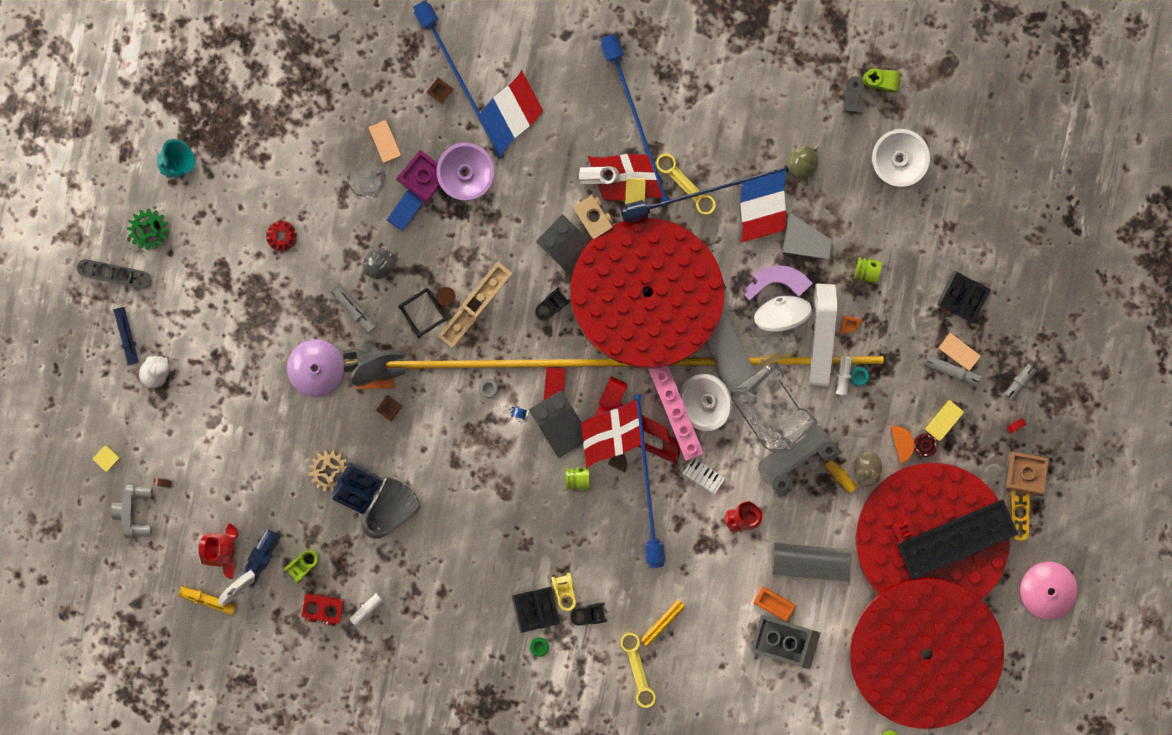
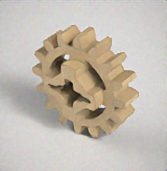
[308,450,347,491]

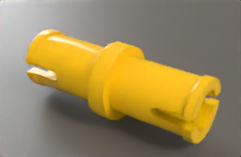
[823,459,857,494]

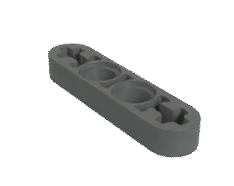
[77,259,152,288]

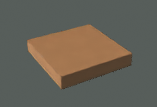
[1006,452,1049,496]

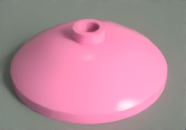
[1020,562,1078,619]

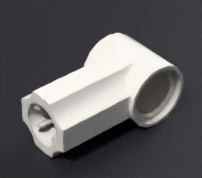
[579,166,619,184]

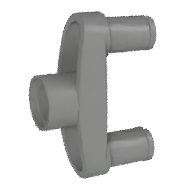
[111,485,152,538]

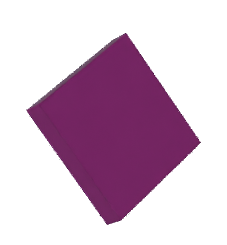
[396,150,440,203]

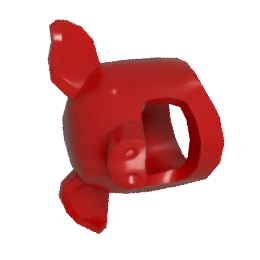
[199,523,239,579]

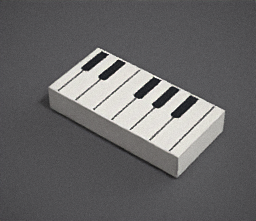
[683,458,725,494]

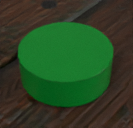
[530,638,549,657]

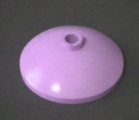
[437,143,494,201]
[287,340,345,397]

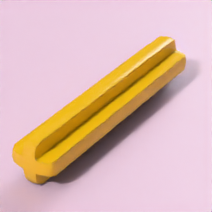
[641,600,685,647]

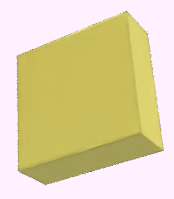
[93,445,120,472]

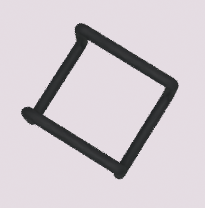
[398,288,448,338]

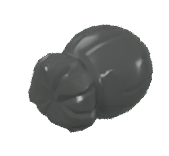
[363,248,398,279]

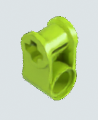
[863,69,901,93]
[283,549,320,584]

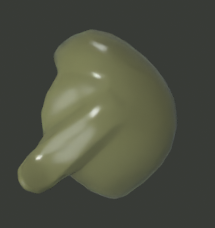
[787,146,818,186]

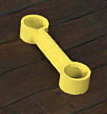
[656,154,716,215]
[621,632,656,708]

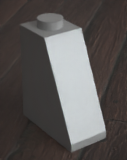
[782,214,834,260]

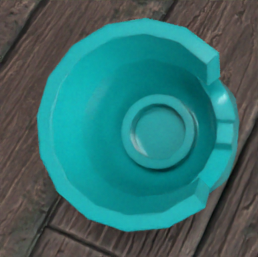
[157,139,196,180]

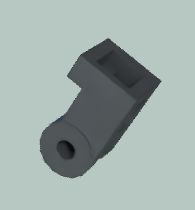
[842,76,864,115]

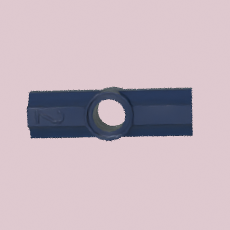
[239,529,281,587]

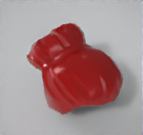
[724,501,763,533]

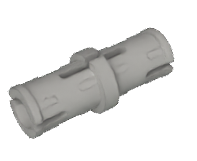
[1004,364,1038,401]

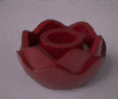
[914,433,938,457]

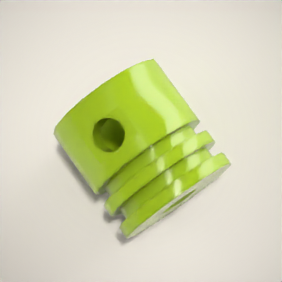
[854,257,882,284]
[566,467,589,491]

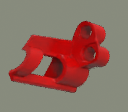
[595,376,680,463]

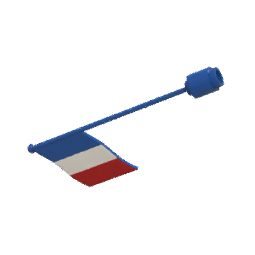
[413,0,543,159]

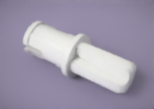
[836,356,852,395]
[350,593,384,626]

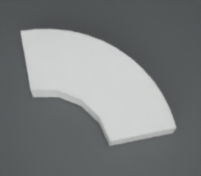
[218,570,255,607]

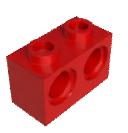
[301,593,345,626]

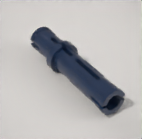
[113,307,139,365]

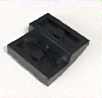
[936,271,991,323]
[511,586,560,633]

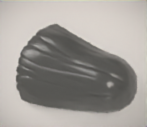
[361,477,421,539]

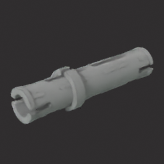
[330,283,377,334]
[923,354,982,387]

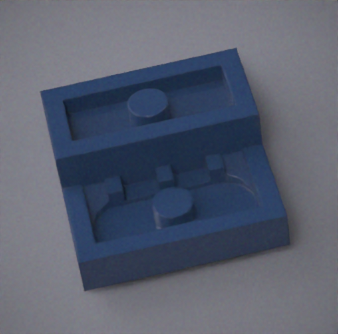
[331,462,383,514]

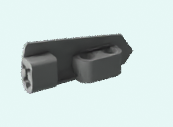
[707,311,761,394]

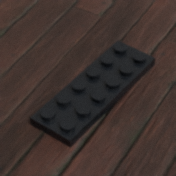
[896,499,1018,580]

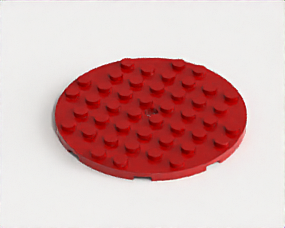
[570,218,724,369]
[856,463,1010,599]
[850,578,1004,729]

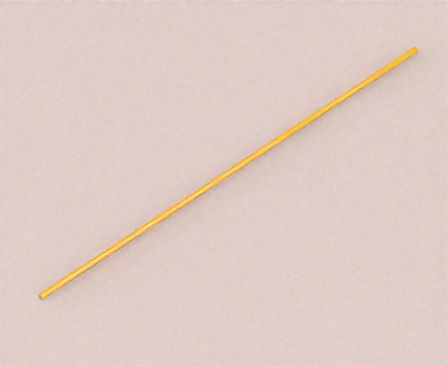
[347,356,884,369]

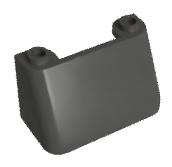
[758,425,842,498]

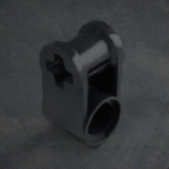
[535,287,571,321]
[570,602,607,626]

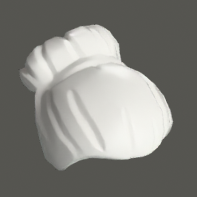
[139,356,170,388]

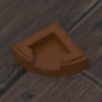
[608,454,627,472]

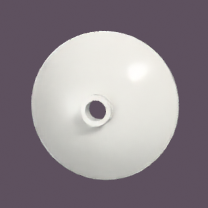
[872,129,930,187]
[754,296,812,331]
[679,374,732,431]

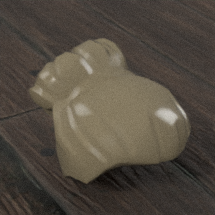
[854,452,882,488]

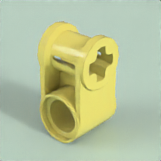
[551,573,576,611]

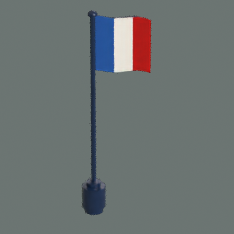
[621,165,789,243]

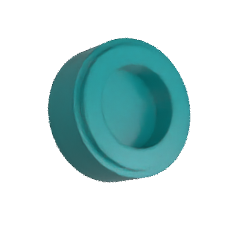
[850,367,869,386]

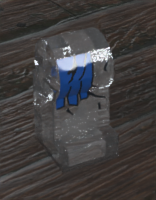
[491,401,529,426]

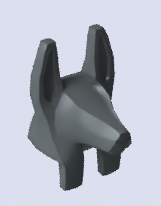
[343,341,405,387]

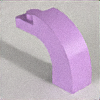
[743,266,813,301]

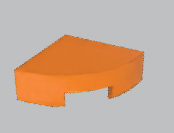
[839,315,862,334]

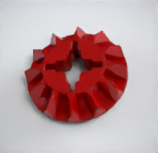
[266,221,297,251]

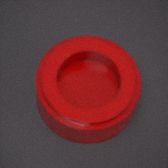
[1007,419,1027,434]

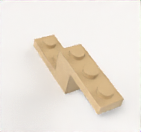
[438,261,513,348]

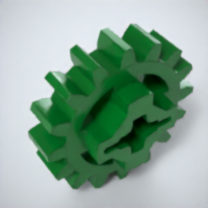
[127,209,170,251]

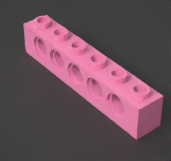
[648,366,704,461]

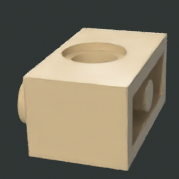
[572,195,614,239]

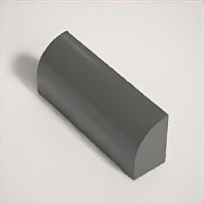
[771,543,851,581]

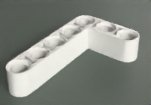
[809,283,837,387]

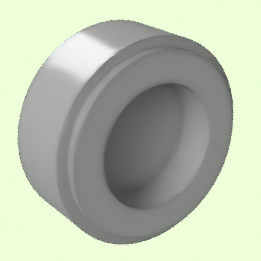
[479,379,498,398]

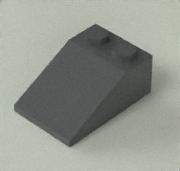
[536,214,590,277]
[529,390,583,458]
[750,615,821,669]

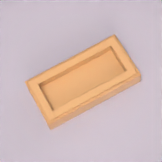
[368,120,401,163]
[938,333,980,371]

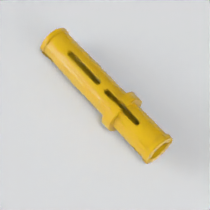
[178,585,237,616]

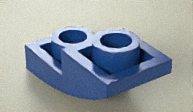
[387,190,423,231]

